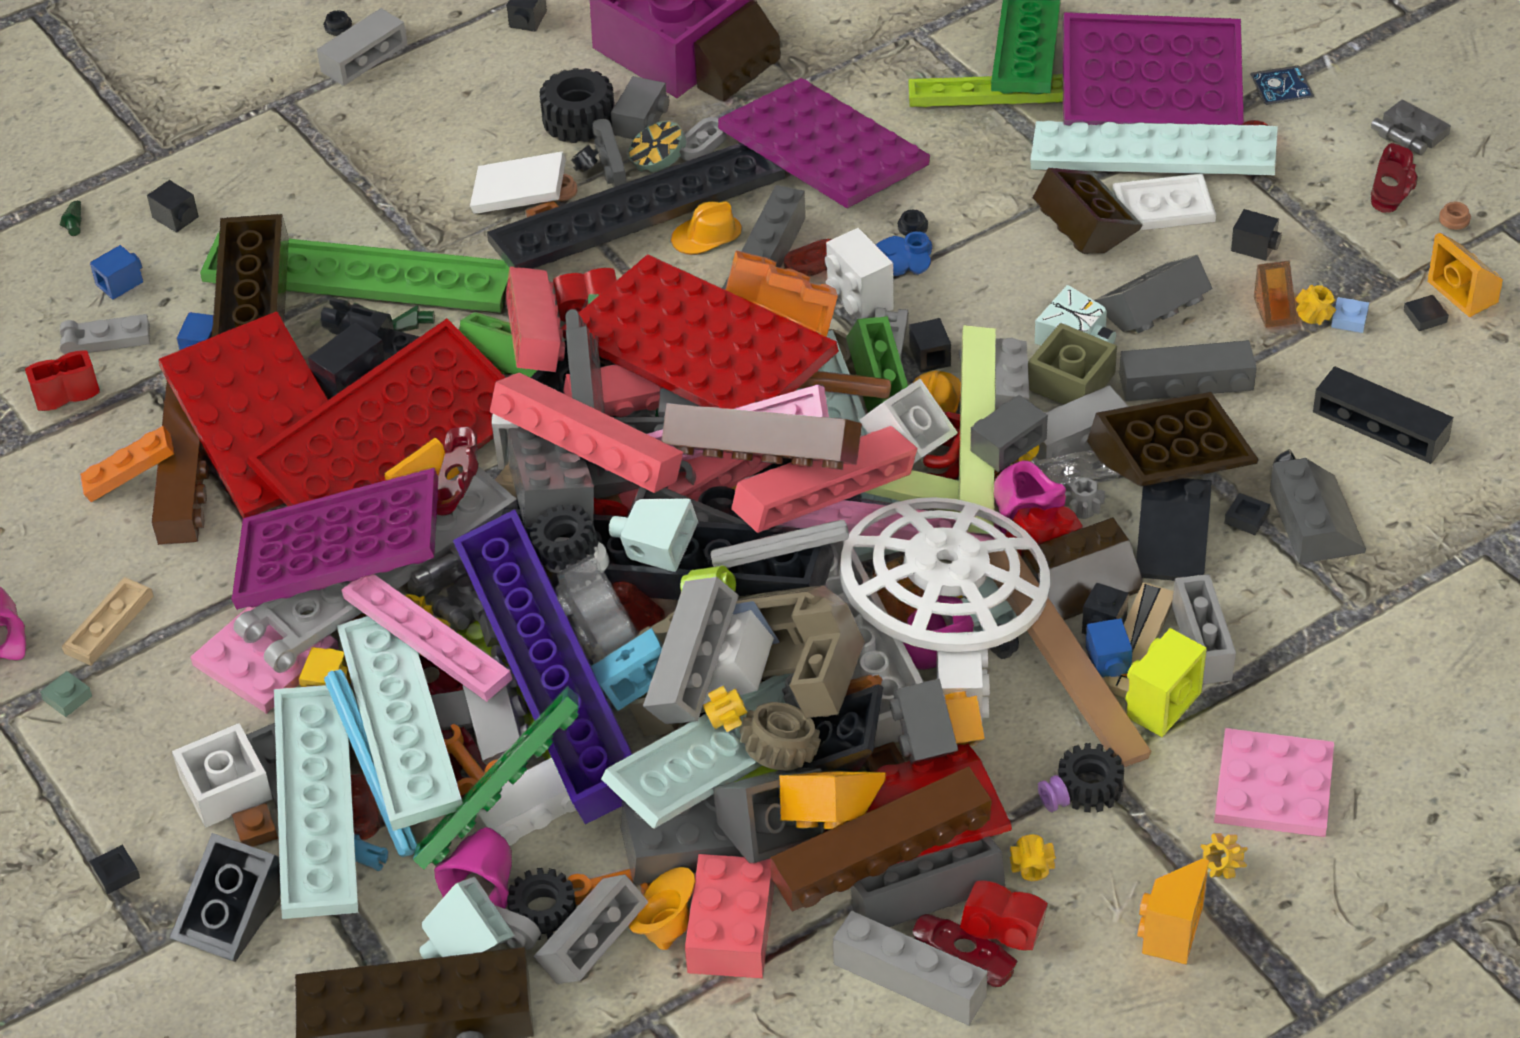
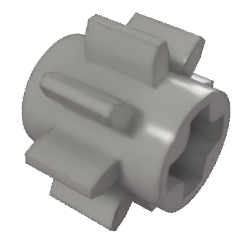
[1064,477,1105,519]

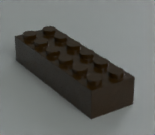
[212,214,289,337]
[295,947,534,1038]

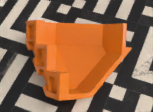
[725,250,838,337]

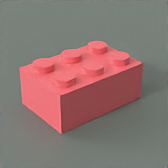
[685,854,775,979]

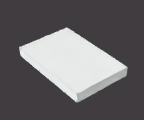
[470,151,566,214]
[1112,174,1216,230]

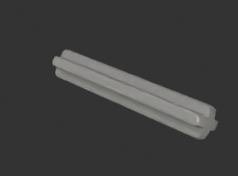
[711,519,849,568]

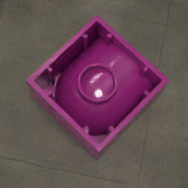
[589,0,750,99]

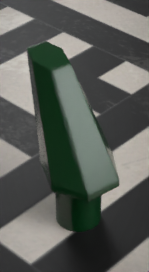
[59,200,82,236]
[392,305,435,332]

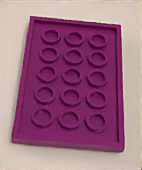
[1062,12,1244,125]
[718,78,930,209]
[231,468,439,610]

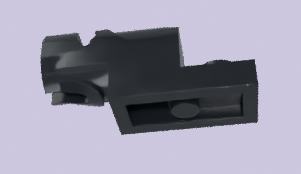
[320,297,420,360]

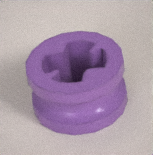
[1038,775,1070,812]

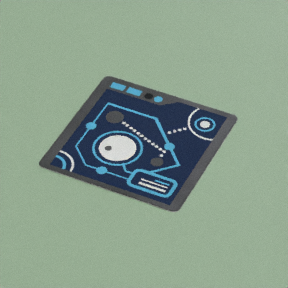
[1250,65,1314,105]

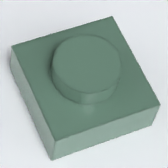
[40,671,92,717]

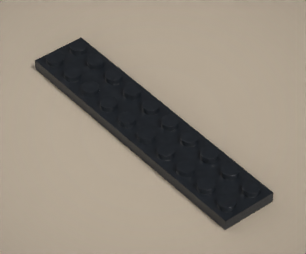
[487,143,785,269]

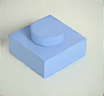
[1331,297,1369,333]

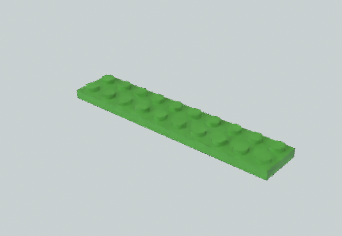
[200,231,509,313]

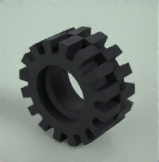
[530,504,598,570]
[1058,743,1124,813]
[507,868,576,940]

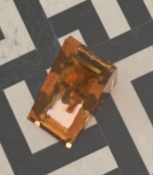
[1254,260,1298,328]

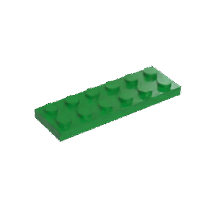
[991,0,1061,95]
[413,686,579,870]

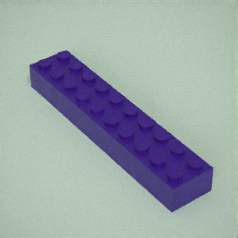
[453,509,633,825]

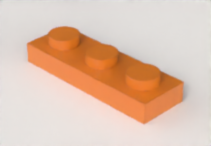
[80,426,174,502]

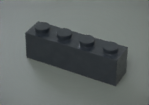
[1313,366,1454,464]

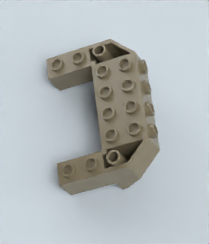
[628,585,865,736]

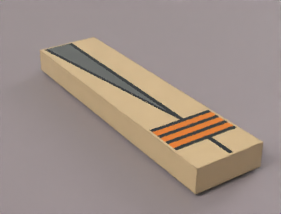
[1103,582,1173,698]

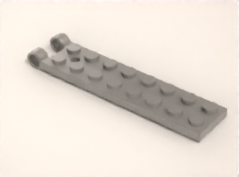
[234,466,518,673]

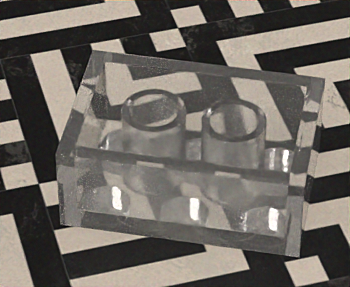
[555,554,639,664]

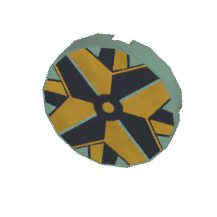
[628,121,686,173]

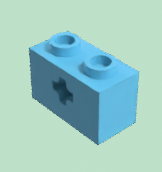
[591,628,663,711]

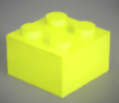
[1125,628,1206,737]

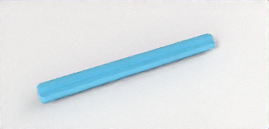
[324,670,418,857]

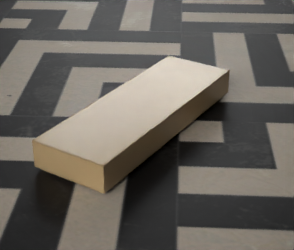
[62,577,154,666]

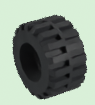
[539,68,615,143]

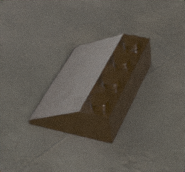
[1087,392,1259,487]

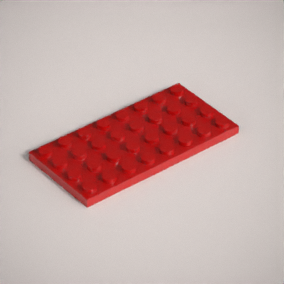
[560,254,839,409]
[247,318,506,506]

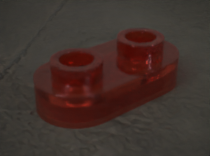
[784,239,832,277]
[604,582,666,635]
[351,774,381,840]

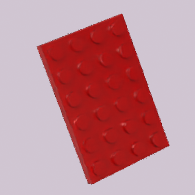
[158,311,328,518]

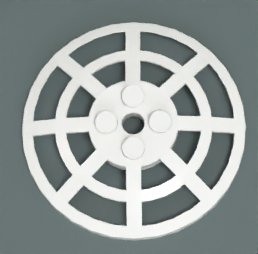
[840,497,1050,652]

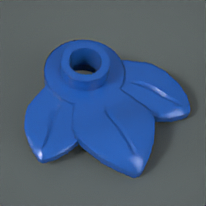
[876,232,932,276]

